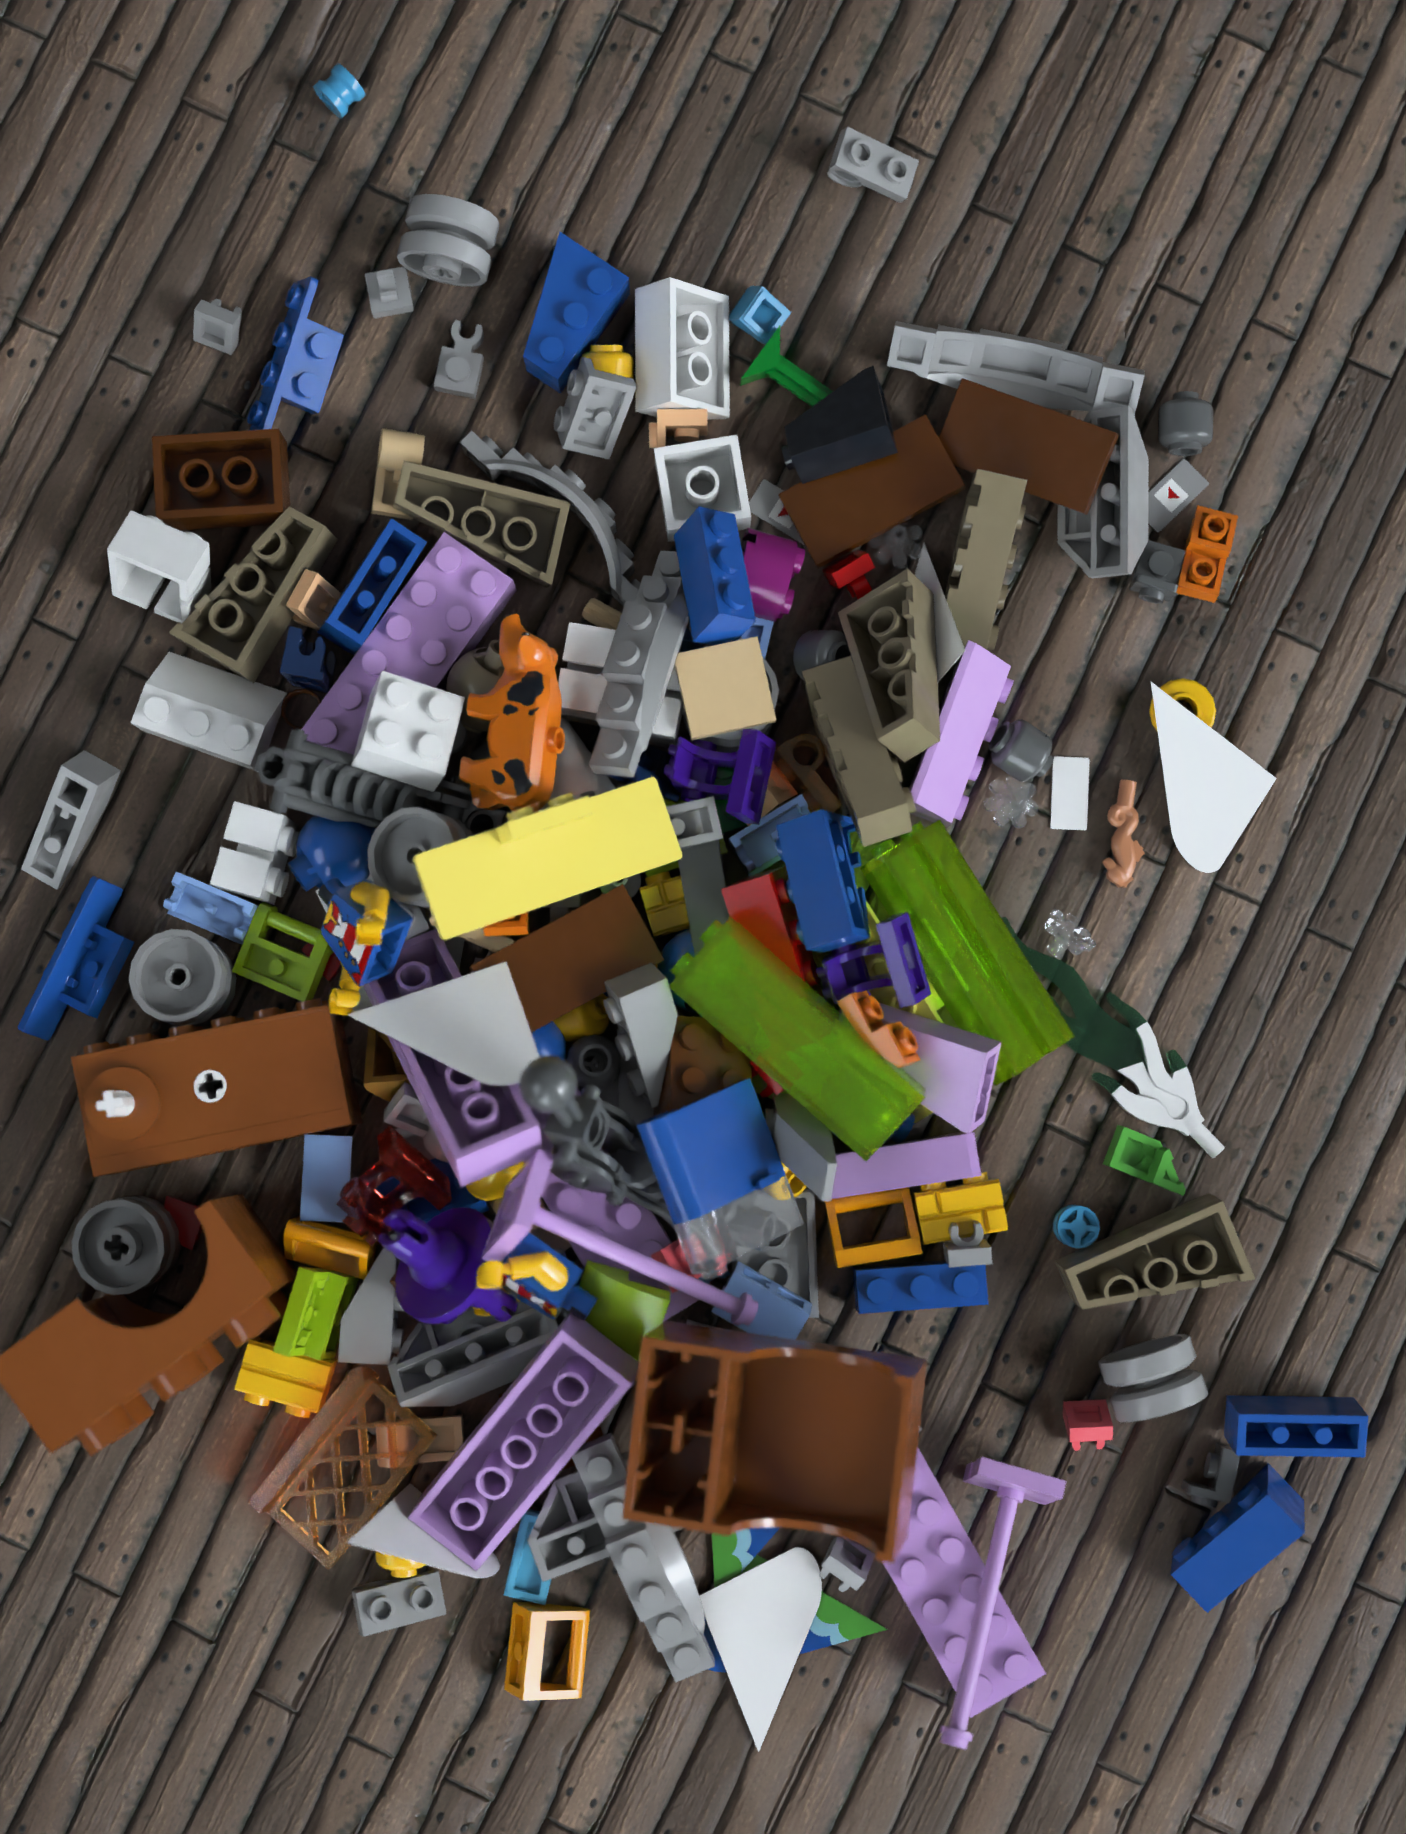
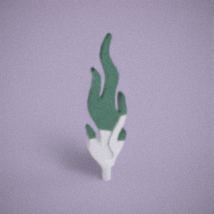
[1000,917,1225,1159]

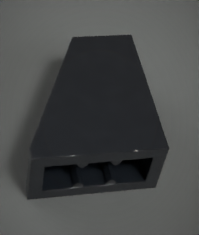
[781,366,898,484]

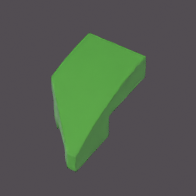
[1103,1125,1186,1196]

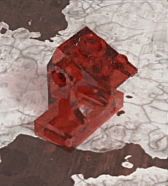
[336,1126,452,1246]

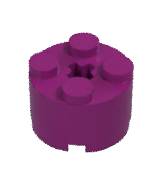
[742,528,805,623]

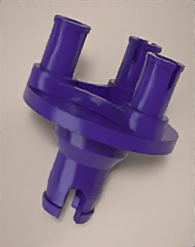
[378,1207,518,1324]

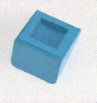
[729,286,791,345]

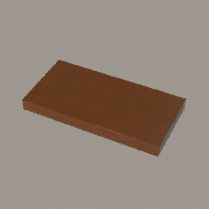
[939,378,1119,515]
[778,414,965,569]
[470,884,664,1033]

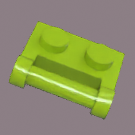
[232,902,333,1001]

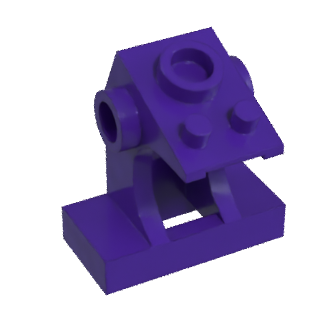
[664,729,776,825]
[816,912,931,1008]

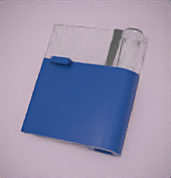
[636,1078,804,1279]

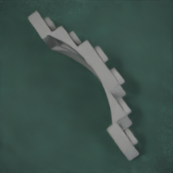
[887,321,1145,416]
[460,430,641,607]
[589,551,689,777]
[572,1433,715,1683]

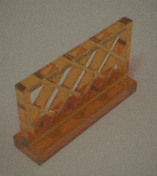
[248,1365,438,1570]

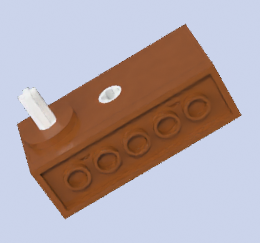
[71,999,363,1177]

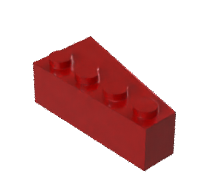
[721,865,833,1053]

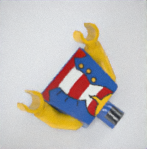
[318,878,413,1016]
[473,1232,598,1321]

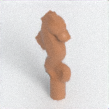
[1102,780,1145,888]

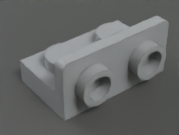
[554,357,637,459]

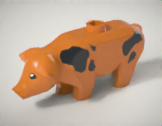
[459,614,565,813]

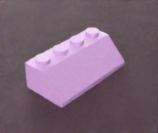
[909,640,1014,828]

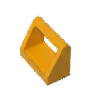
[824,1187,923,1268]
[284,1216,379,1280]
[504,1602,590,1700]

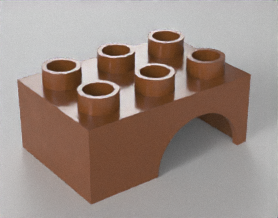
[0,1194,298,1457]
[622,1321,927,1563]

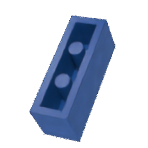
[674,506,756,645]
[318,518,427,655]
[853,1260,989,1314]
[1224,1395,1369,1457]

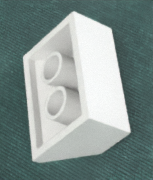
[635,277,730,419]
[131,652,287,771]

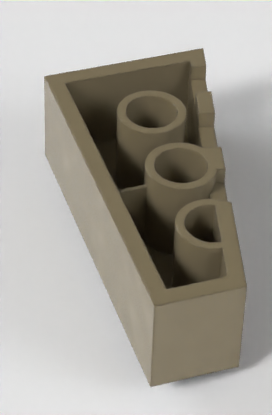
[393,461,571,588]
[945,469,1027,650]
[169,506,338,683]
[838,568,940,762]
[802,656,916,847]
[1055,1193,1255,1309]

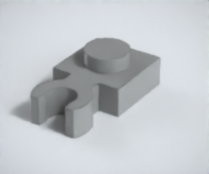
[433,320,484,399]

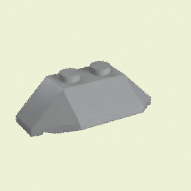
[1058,405,1149,579]
[387,1301,558,1407]
[527,1451,682,1582]

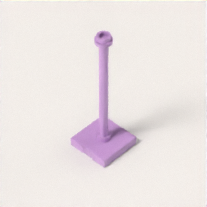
[482,1148,759,1326]
[939,1457,1066,1749]

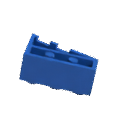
[523,232,630,394]
[776,809,870,953]
[1171,1463,1305,1613]

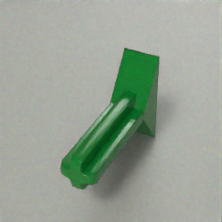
[740,326,833,407]

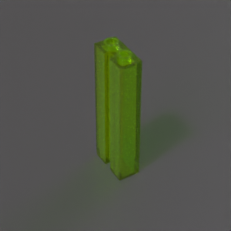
[860,819,1075,1086]
[668,916,925,1161]

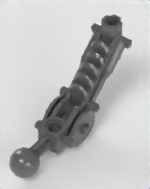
[254,728,510,835]
[519,1055,774,1265]

